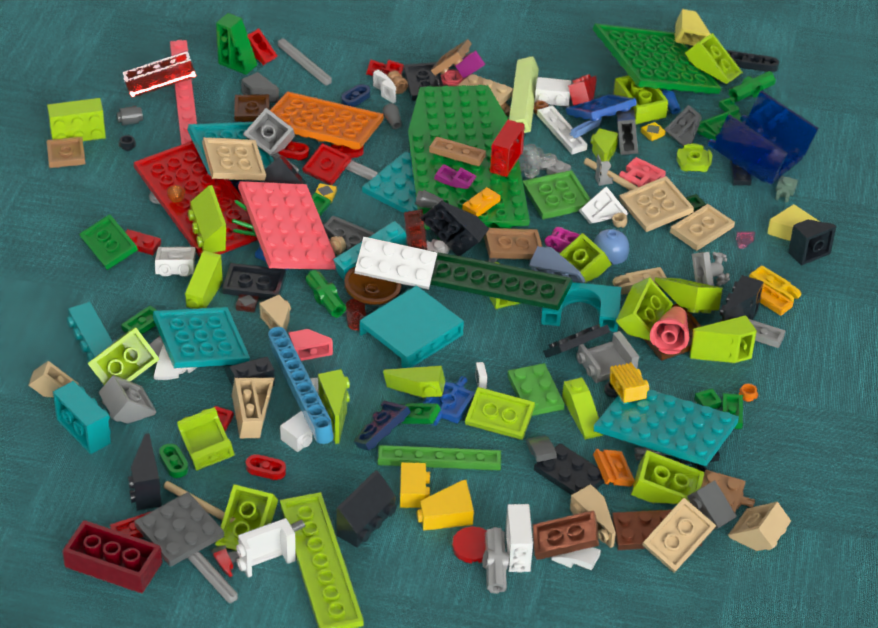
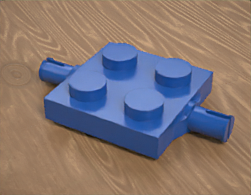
[423,376,475,426]

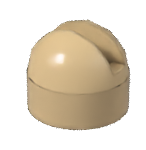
[612,213,627,228]

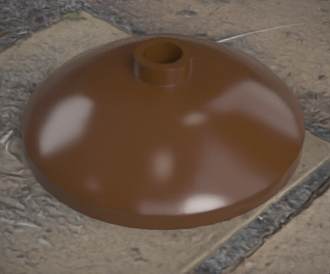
[344,266,401,305]

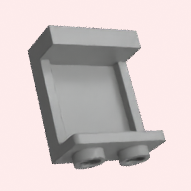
[577,331,639,383]

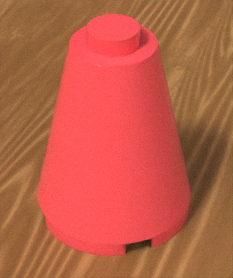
[650,307,689,354]

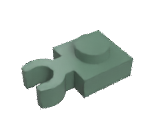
[775,176,798,203]

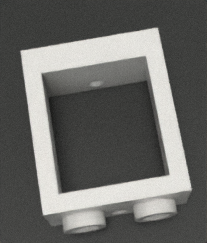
[506,504,533,572]

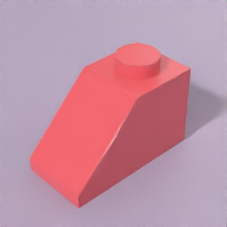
[289,329,333,361]

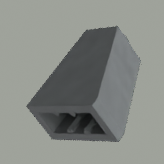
[617,109,638,155]

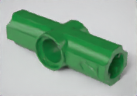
[729,71,776,103]
[306,270,346,318]

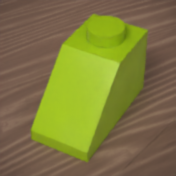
[590,128,619,162]

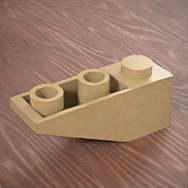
[570,484,616,548]

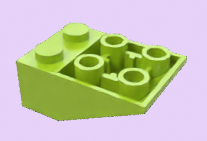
[689,316,757,363]

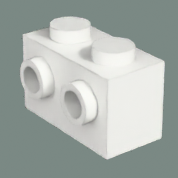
[535,77,571,106]

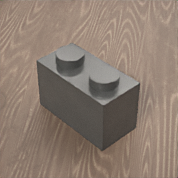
[687,480,737,530]

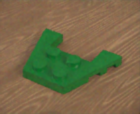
[697,97,750,145]

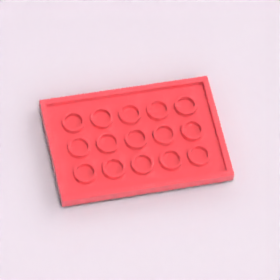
[238,181,336,270]

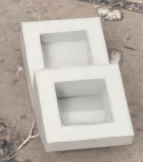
[373,70,396,103]
[552,547,601,570]

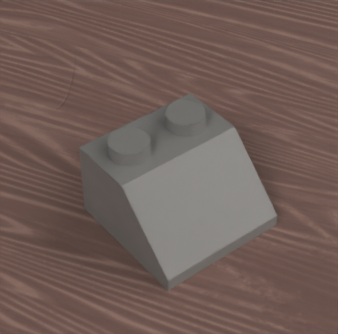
[243,108,295,156]
[99,375,157,424]

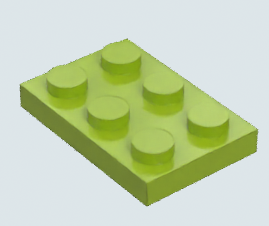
[465,387,535,440]

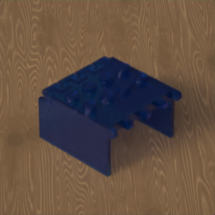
[708,90,819,184]

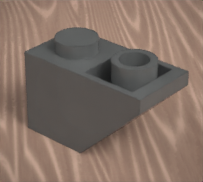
[241,72,279,103]

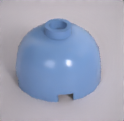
[593,229,629,265]

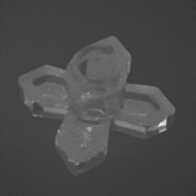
[519,144,558,179]

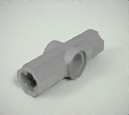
[482,527,509,593]

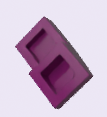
[434,164,476,189]

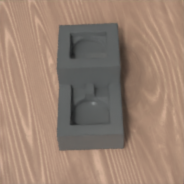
[526,435,556,462]

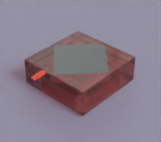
[236,294,259,313]

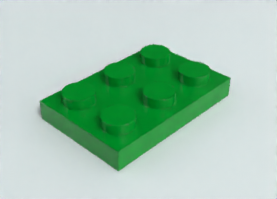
[79,214,138,270]

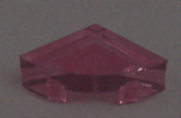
[736,231,755,249]

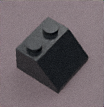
[788,219,836,266]
[224,356,275,387]

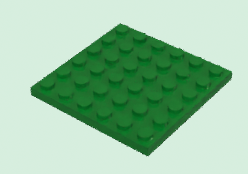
[592,23,722,94]

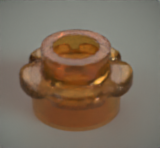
[167,185,185,202]

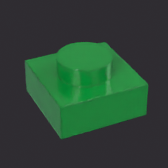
[694,388,722,409]

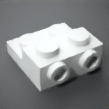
[155,247,196,276]

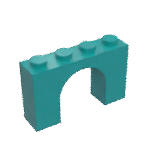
[541,282,621,332]

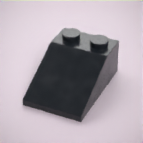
[128,433,162,511]

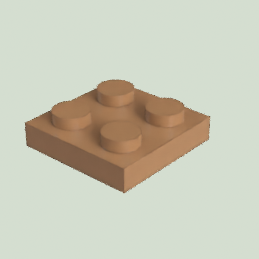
[47,137,85,168]

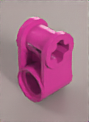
[545,227,580,253]

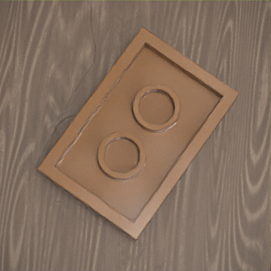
[431,39,472,75]
[484,228,542,259]

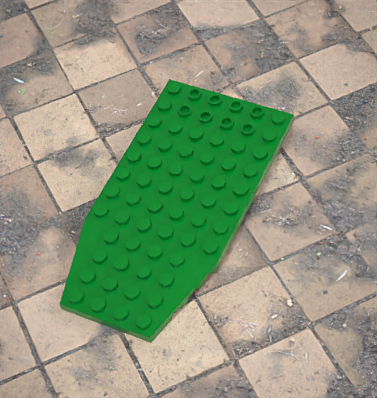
[408,85,530,240]

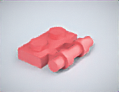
[619,157,666,187]

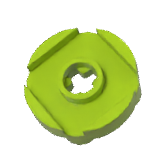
[677,144,712,172]

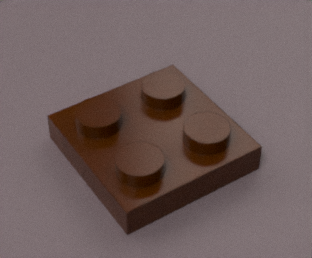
[234,95,269,122]

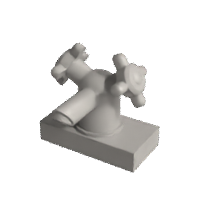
[692,252,730,286]

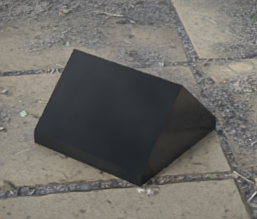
[264,156,307,184]

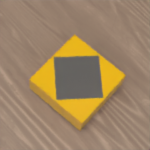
[641,122,665,141]
[316,183,337,203]

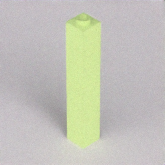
[509,56,539,133]

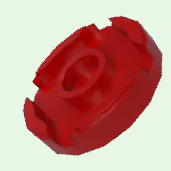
[452,526,487,563]

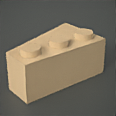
[232,378,274,438]

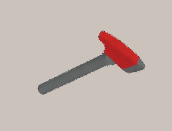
[211,519,305,578]

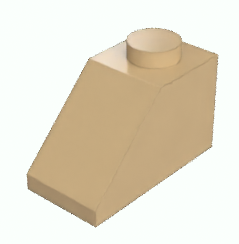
[259,295,291,330]
[29,361,79,397]

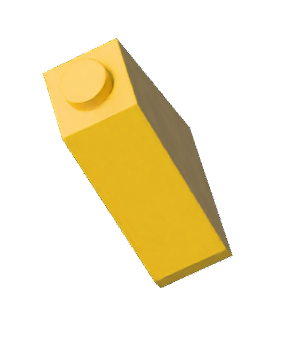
[417,480,474,531]

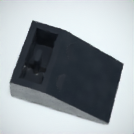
[420,201,489,256]
[719,275,764,322]

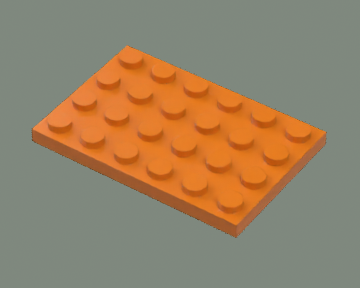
[270,91,384,149]

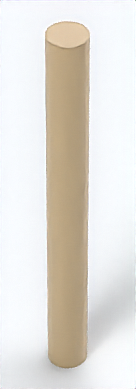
[584,158,638,191]
[163,481,235,523]

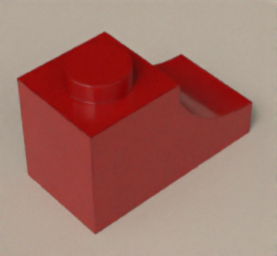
[248,28,277,66]

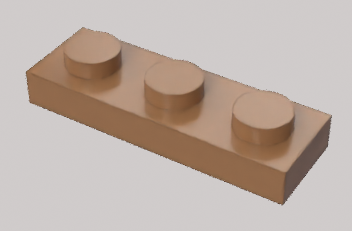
[429,136,486,166]

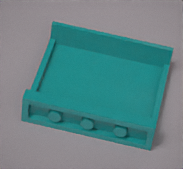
[360,286,464,368]

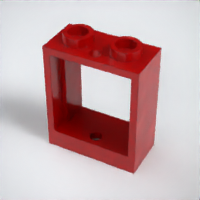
[490,119,525,177]

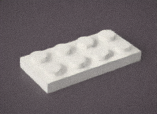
[355,237,437,290]

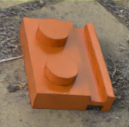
[593,449,635,487]

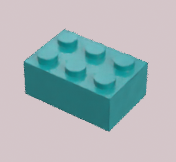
[53,381,111,455]

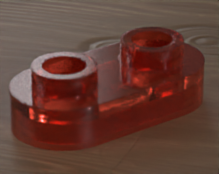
[346,299,366,330]

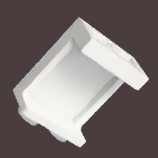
[236,518,296,577]

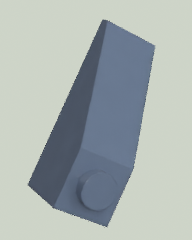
[529,246,585,283]

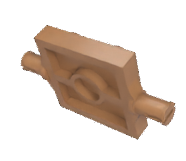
[701,470,755,514]

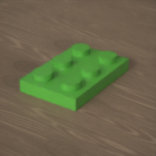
[507,363,564,416]

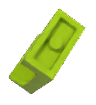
[177,407,235,471]

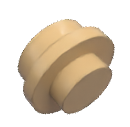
[330,236,346,255]

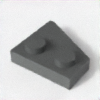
[664,105,702,147]

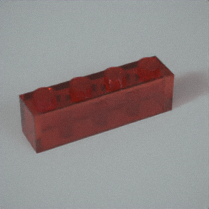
[123,51,197,98]

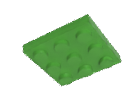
[523,170,591,220]

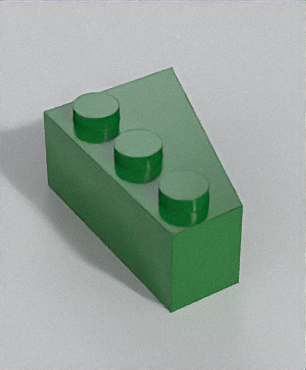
[216,13,257,75]

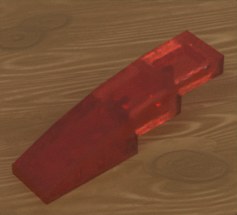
[404,209,428,251]

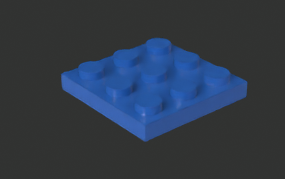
[566,94,637,121]

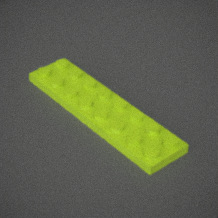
[280,492,364,628]

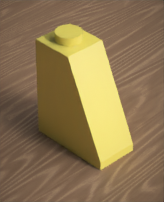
[675,9,710,46]
[767,204,819,241]

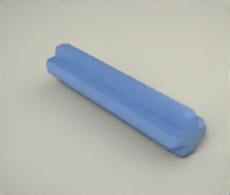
[569,119,602,138]

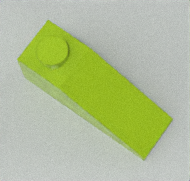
[383,366,445,398]
[562,377,604,440]

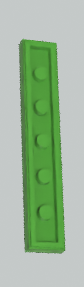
[378,445,501,470]

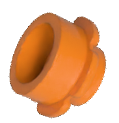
[739,384,758,402]

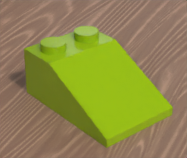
[685,33,743,84]
[560,233,612,283]
[655,277,723,313]
[88,327,160,385]
[318,369,350,444]
[631,450,705,504]
[215,485,278,551]

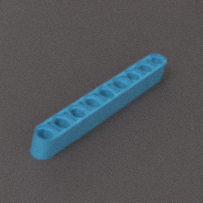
[268,327,334,444]

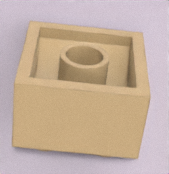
[728,501,791,551]

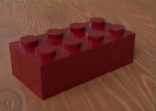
[63,520,162,594]

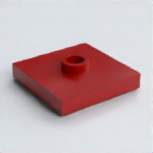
[302,143,352,186]

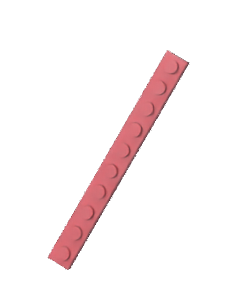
[170,40,197,145]

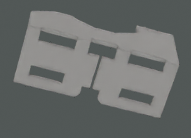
[595,155,613,186]

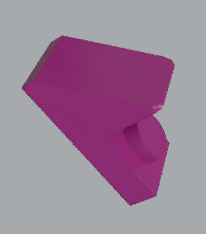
[455,51,485,78]

